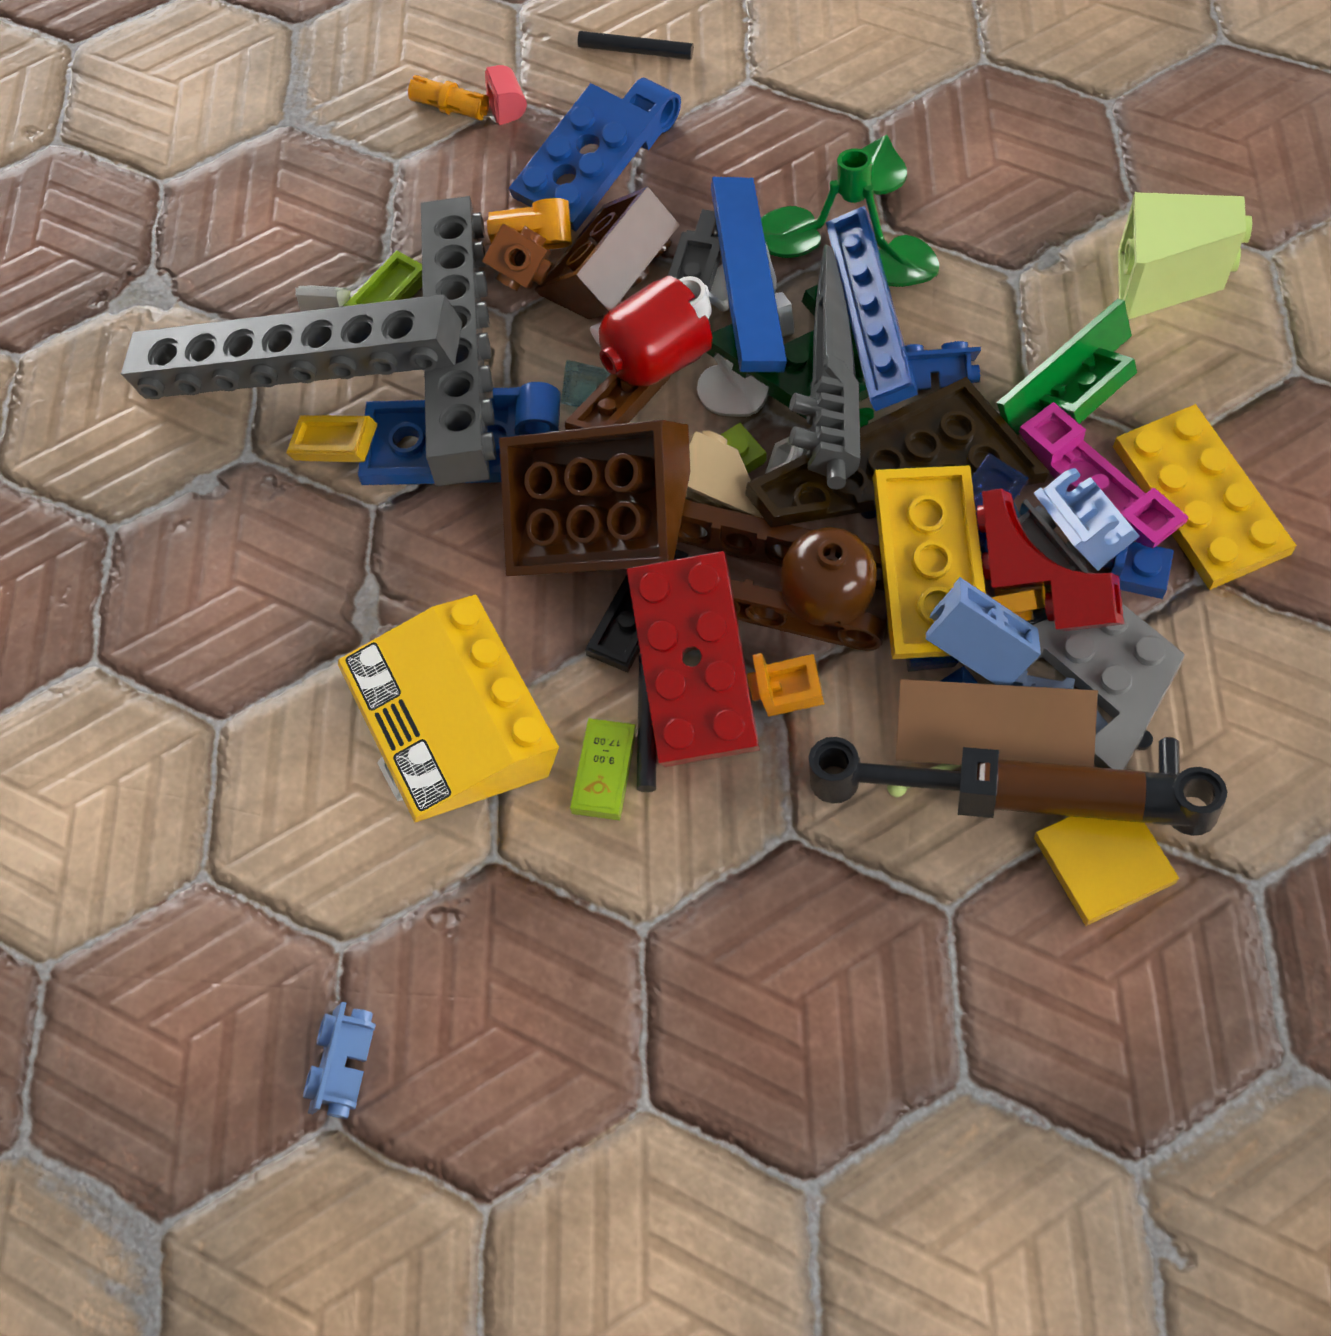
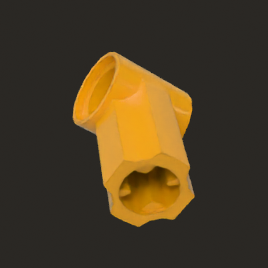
[487,198,572,249]

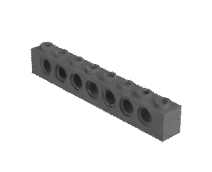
[421,196,497,486]
[121,294,462,399]

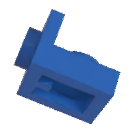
[1102,542,1174,599]

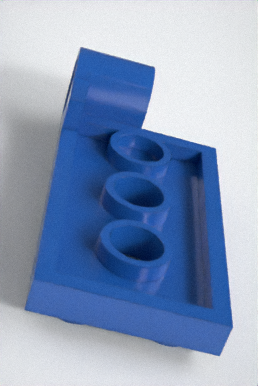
[509,77,681,232]
[358,382,561,485]

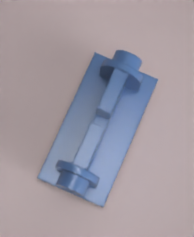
[303,1002,376,1119]

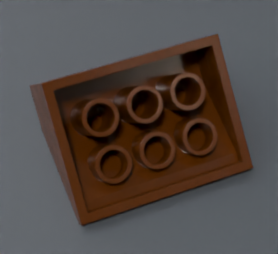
[499,420,691,576]

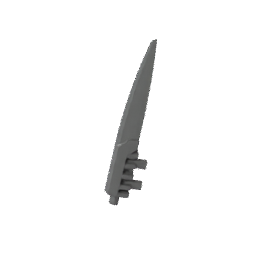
[789,244,860,489]

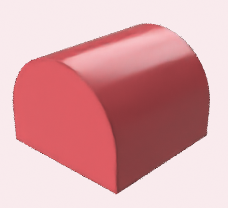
[485,65,527,125]

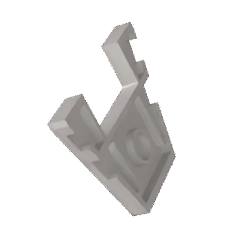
[1027,603,1185,770]

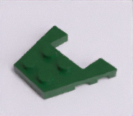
[706,284,869,420]

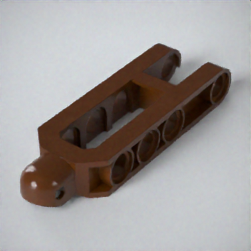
[677,500,887,651]

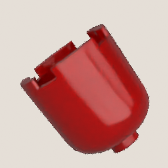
[599,275,712,387]

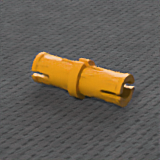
[408,75,489,121]

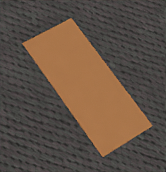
[896,679,1098,767]

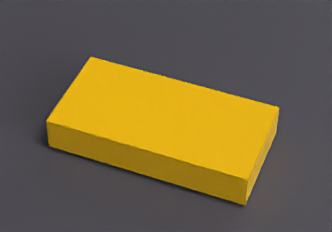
[286,415,378,462]

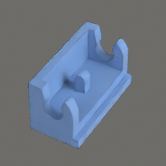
[1034,468,1140,570]
[926,577,1041,685]

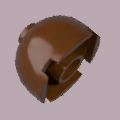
[780,527,877,626]

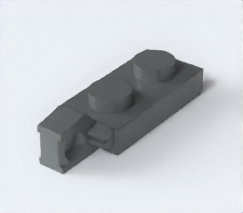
[668,209,721,292]

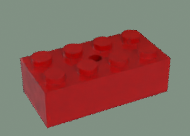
[627,551,760,767]

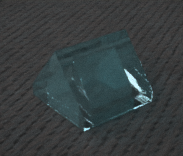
[561,360,610,407]

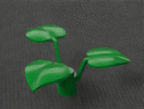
[761,135,940,287]

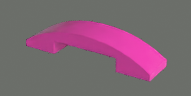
[1019,402,1189,548]

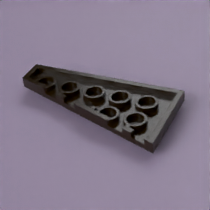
[745,377,1050,527]

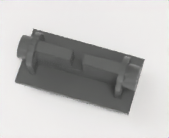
[1018,499,1088,592]

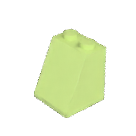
[1118,192,1252,319]

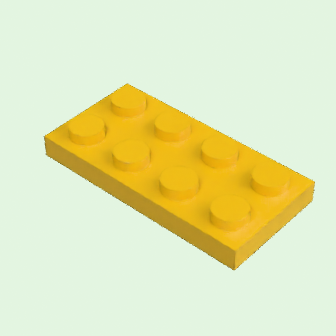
[1113,404,1297,590]
[873,465,986,659]

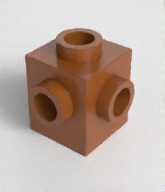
[482,224,553,292]

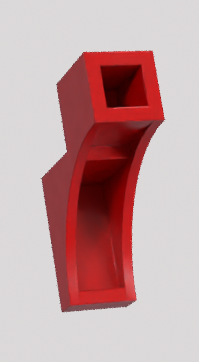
[977,489,1124,631]

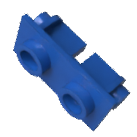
[905,341,981,391]

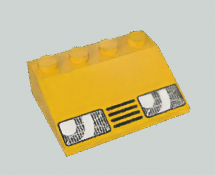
[338,594,559,823]

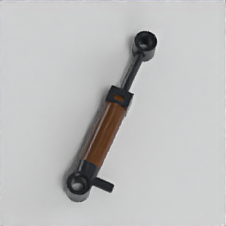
[808,737,1228,836]

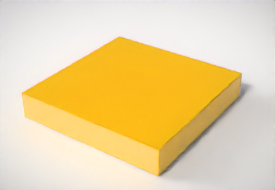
[1034,816,1179,926]

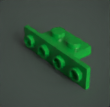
[997,298,1137,435]

